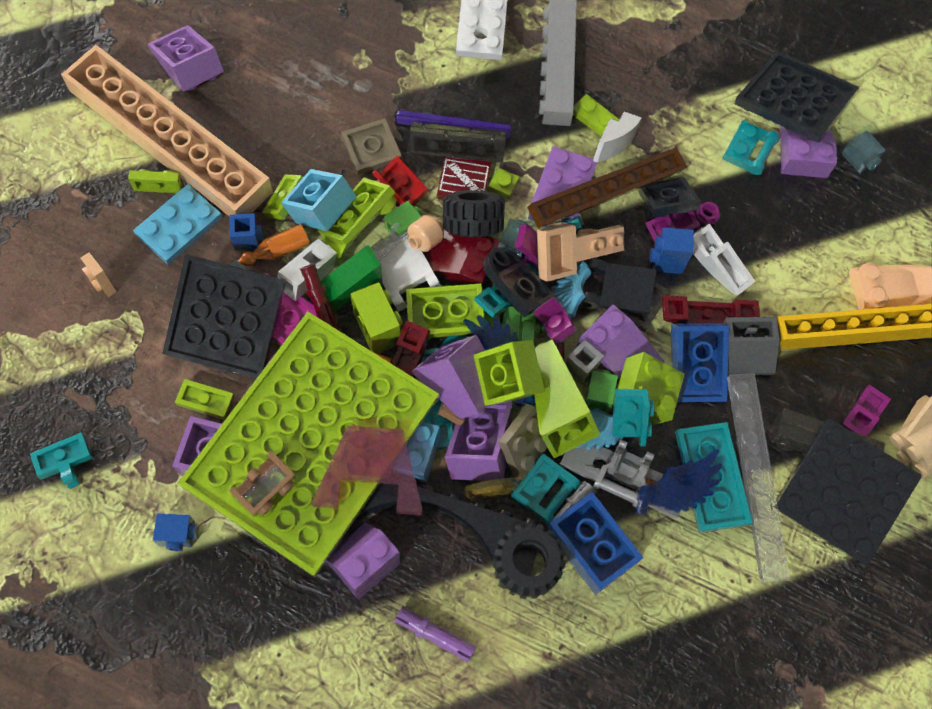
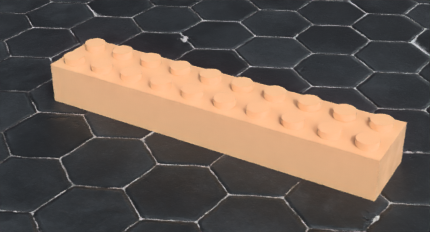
[61,45,273,217]

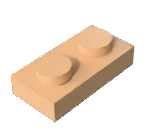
[81,253,116,297]

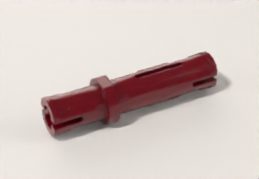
[300,264,339,331]

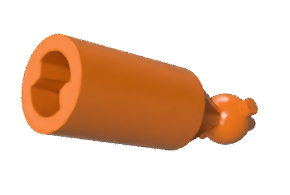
[236,224,310,266]

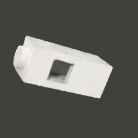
[278,239,337,301]

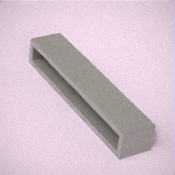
[539,0,576,126]

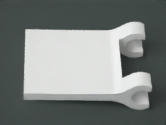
[375,235,441,312]

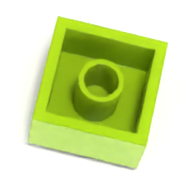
[351,282,403,354]
[474,340,545,406]
[613,352,684,425]

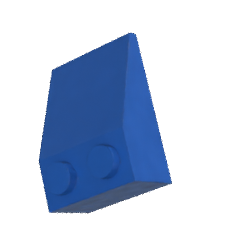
[671,323,729,402]

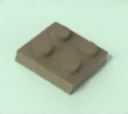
[341,118,402,175]
[498,405,547,480]

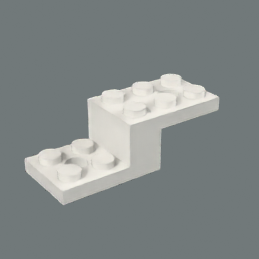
[456,0,507,60]

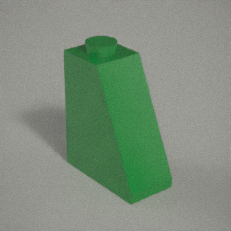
[321,245,383,313]

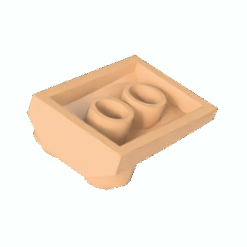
[849,263,932,310]

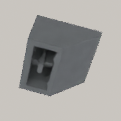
[722,317,780,376]

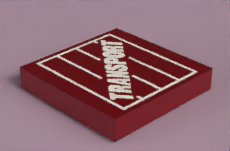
[437,154,491,200]

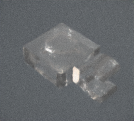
[371,222,409,262]

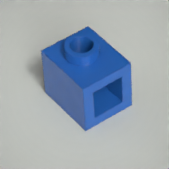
[230,213,263,250]
[153,513,198,551]

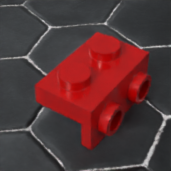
[373,156,430,207]

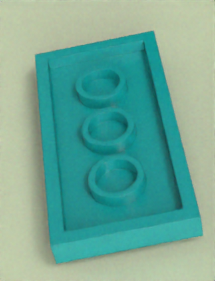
[675,422,753,533]

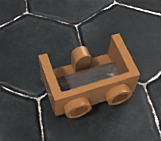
[229,451,296,518]

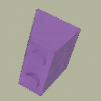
[412,335,487,419]
[326,523,400,600]

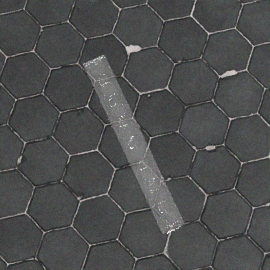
[727,373,790,584]

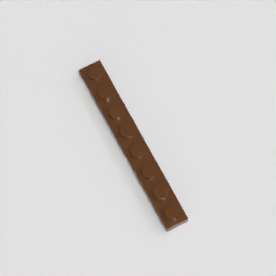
[527,147,688,229]

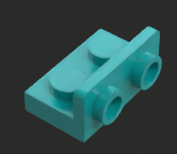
[612,389,654,446]

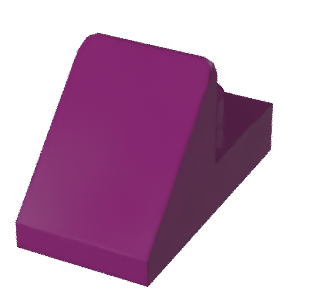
[533,297,577,345]

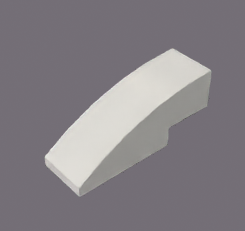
[593,112,641,162]
[693,224,755,296]

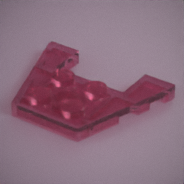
[312,425,422,515]

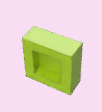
[488,168,519,200]

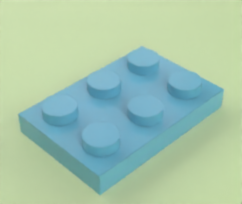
[133,184,223,265]

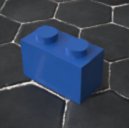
[650,228,694,274]

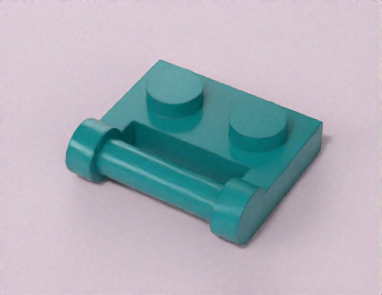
[722,120,780,175]
[511,454,580,525]

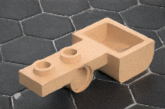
[537,222,624,281]

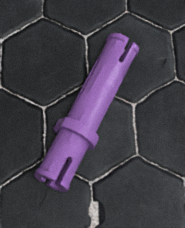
[394,606,476,663]

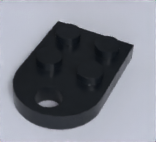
[483,247,556,318]

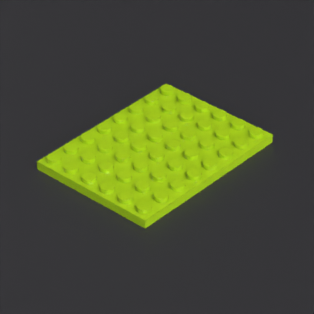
[177,312,439,577]

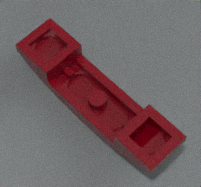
[662,295,760,323]
[391,320,430,378]

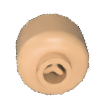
[407,215,444,252]

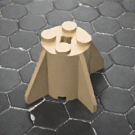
[889,395,932,479]

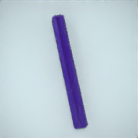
[396,110,511,139]

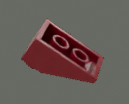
[422,230,500,288]

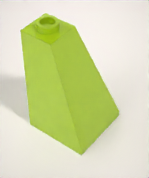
[535,340,601,458]

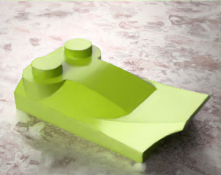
[318,178,396,260]
[406,284,497,340]

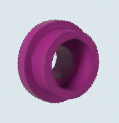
[696,202,720,225]

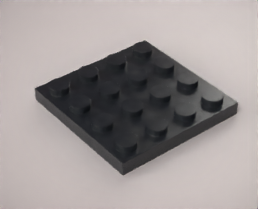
[734,51,860,143]
[162,254,287,379]
[772,418,923,566]

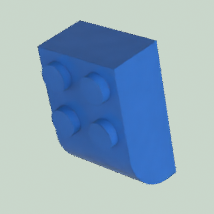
[549,492,643,595]

